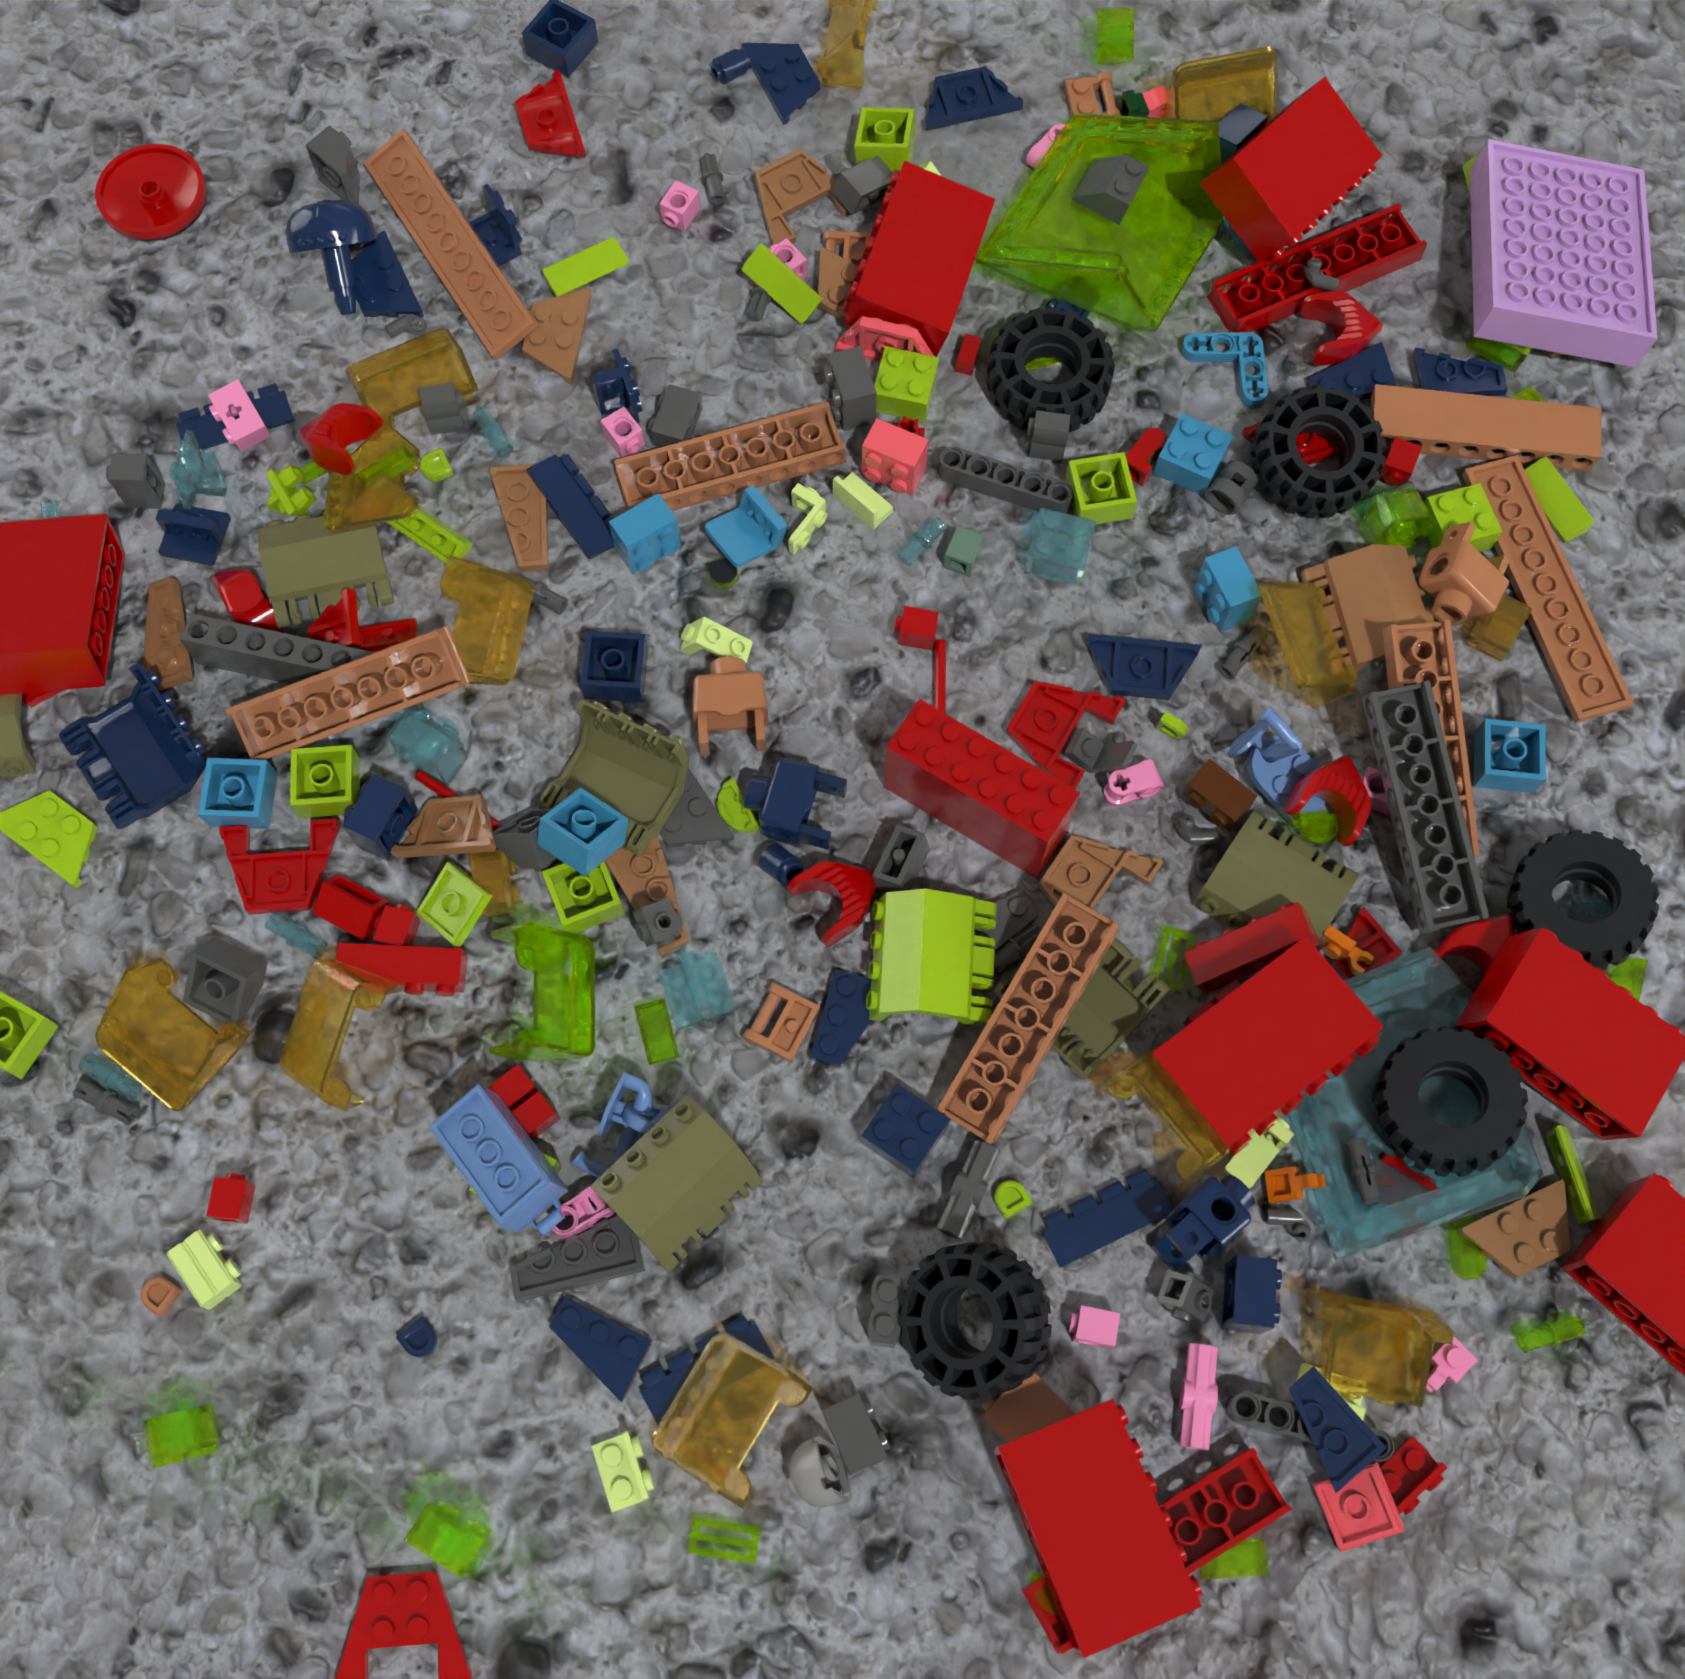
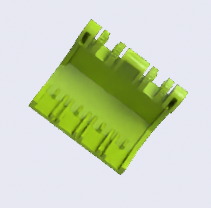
[866,888,997,1026]

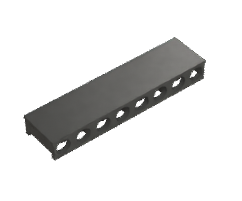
[179,613,422,712]
[1361,680,1489,934]

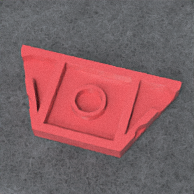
[834,316,934,362]

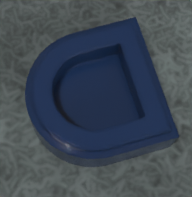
[396,1316,438,1358]

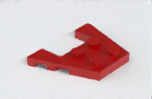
[1006,681,1126,790]
[219,818,341,915]
[336,1571,472,1679]

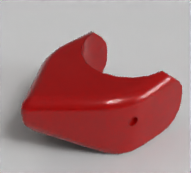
[1299,291,1382,366]
[299,403,384,476]
[212,569,283,640]
[1284,755,1371,847]
[787,861,876,947]
[1425,914,1514,976]

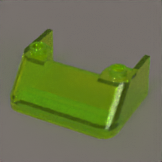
[490,920,595,1061]

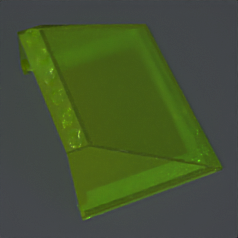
[975,113,1223,332]

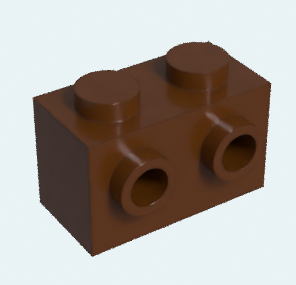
[1182,759,1257,832]

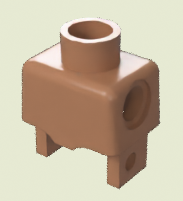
[1419,522,1510,625]
[693,657,769,755]

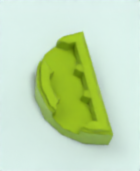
[717,777,760,833]

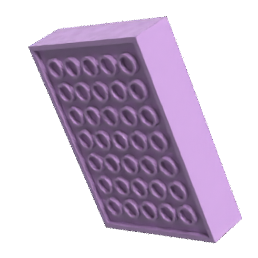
[1470,139,1657,367]

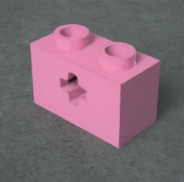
[208,379,271,452]

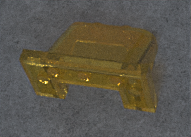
[1306,1288,1454,1407]

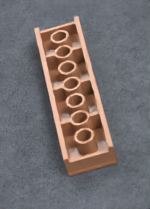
[1369,384,1601,471]
[614,402,847,511]
[1382,620,1480,857]
[225,625,471,760]
[936,893,1122,1145]

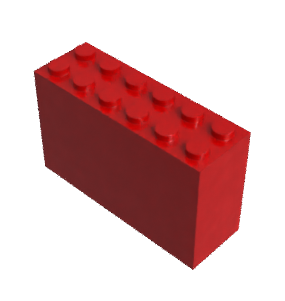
[1200,77,1382,263]
[842,161,995,357]
[0,514,125,695]
[884,698,1080,879]
[1454,927,1685,1140]
[1149,936,1384,1157]
[1560,1173,1685,1377]
[993,1399,1203,1658]

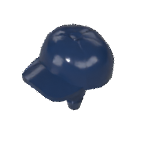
[286,200,377,315]

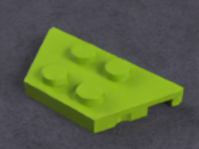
[0,790,98,889]

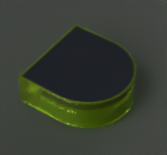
[705,557,738,589]

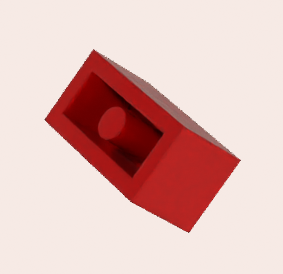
[955,334,982,376]

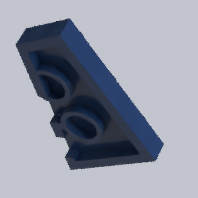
[1307,342,1397,400]
[1412,347,1508,396]
[1289,1366,1387,1493]

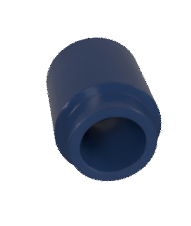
[711,48,751,84]
[759,844,803,884]

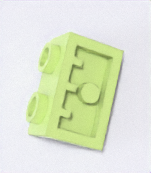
[591,1431,655,1513]

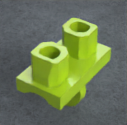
[265,465,316,516]

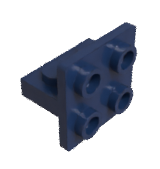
[592,349,642,423]
[156,504,231,566]

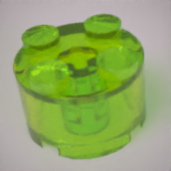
[1097,7,1134,65]
[1365,485,1434,549]
[143,1403,220,1468]

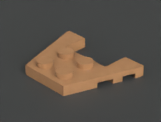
[755,148,850,245]
[1038,835,1164,909]

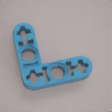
[1181,332,1268,409]

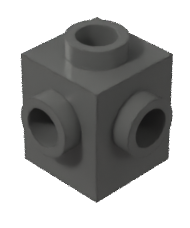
[633,897,683,949]
[1156,1270,1215,1323]

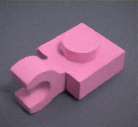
[1420,1335,1478,1393]

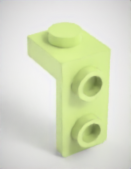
[788,483,828,555]
[680,617,752,663]
[1224,1116,1294,1189]

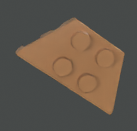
[818,247,859,321]
[522,288,592,384]
[390,795,496,858]
[1456,1179,1571,1278]

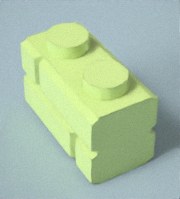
[166,1230,242,1310]

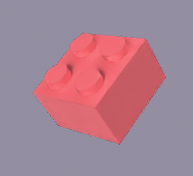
[861,418,929,496]

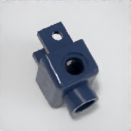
[744,758,847,850]
[1152,1174,1255,1272]

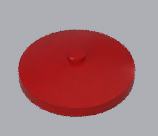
[95,144,207,240]

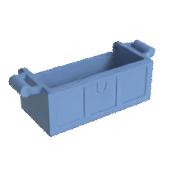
[428,1083,569,1235]

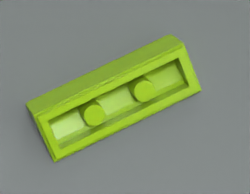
[542,237,630,297]
[742,243,823,324]
[1525,456,1594,543]
[387,498,474,568]
[1546,1125,1601,1225]

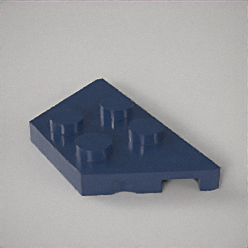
[741,43,820,125]
[925,66,1024,131]
[352,230,424,318]
[1087,634,1201,700]

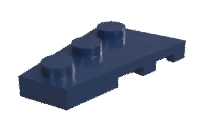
[810,969,873,1068]
[549,1297,653,1403]

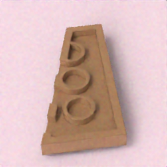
[605,835,689,958]

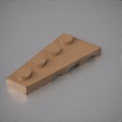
[489,464,549,572]
[143,577,193,691]

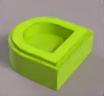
[420,448,454,482]
[1156,711,1189,740]
[994,1180,1033,1220]

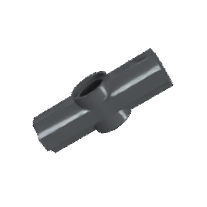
[937,1140,1000,1241]

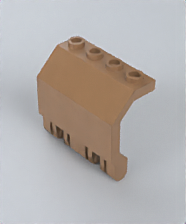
[1300,544,1435,679]

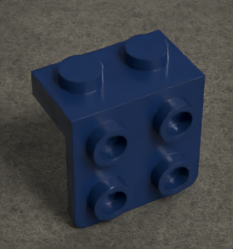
[469,184,522,266]

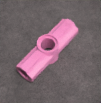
[1179,1343,1218,1451]

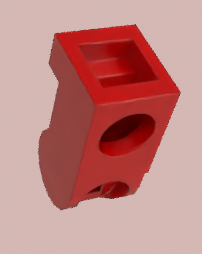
[1126,428,1167,487]

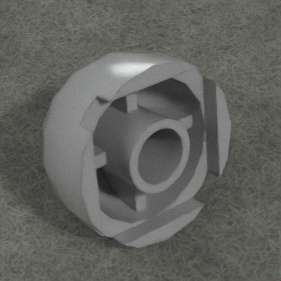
[787,1434,850,1507]

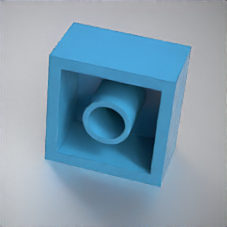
[1153,413,1234,497]
[609,493,681,574]
[1194,546,1263,633]
[1474,718,1546,793]
[198,758,278,829]
[537,787,629,876]

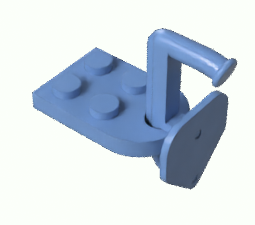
[1227,706,1327,830]
[571,1072,669,1178]

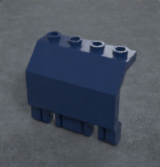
[59,662,206,829]

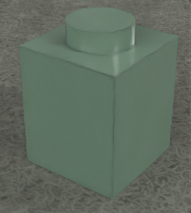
[944,526,984,577]

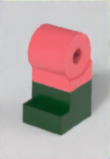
[1119,86,1174,128]

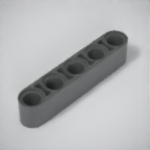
[938,446,1073,517]
[1225,1391,1394,1463]

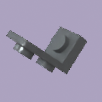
[1064,728,1138,773]

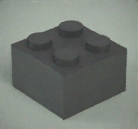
[824,346,876,431]

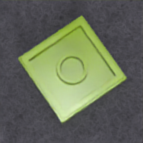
[416,862,493,947]

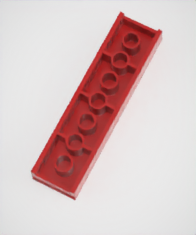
[1207,203,1427,333]
[1021,1448,1292,1654]

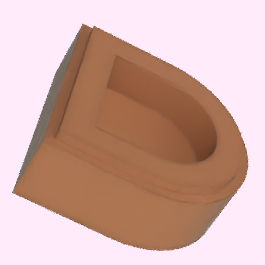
[140,1277,184,1318]

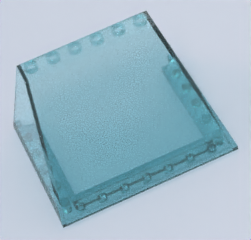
[1288,947,1544,1259]

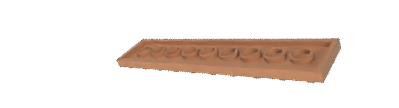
[364,129,539,360]
[1462,455,1634,723]

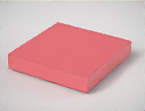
[1313,1462,1406,1552]

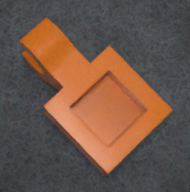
[1318,925,1374,977]
[1264,1166,1326,1204]

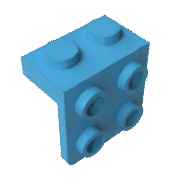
[704,485,788,567]

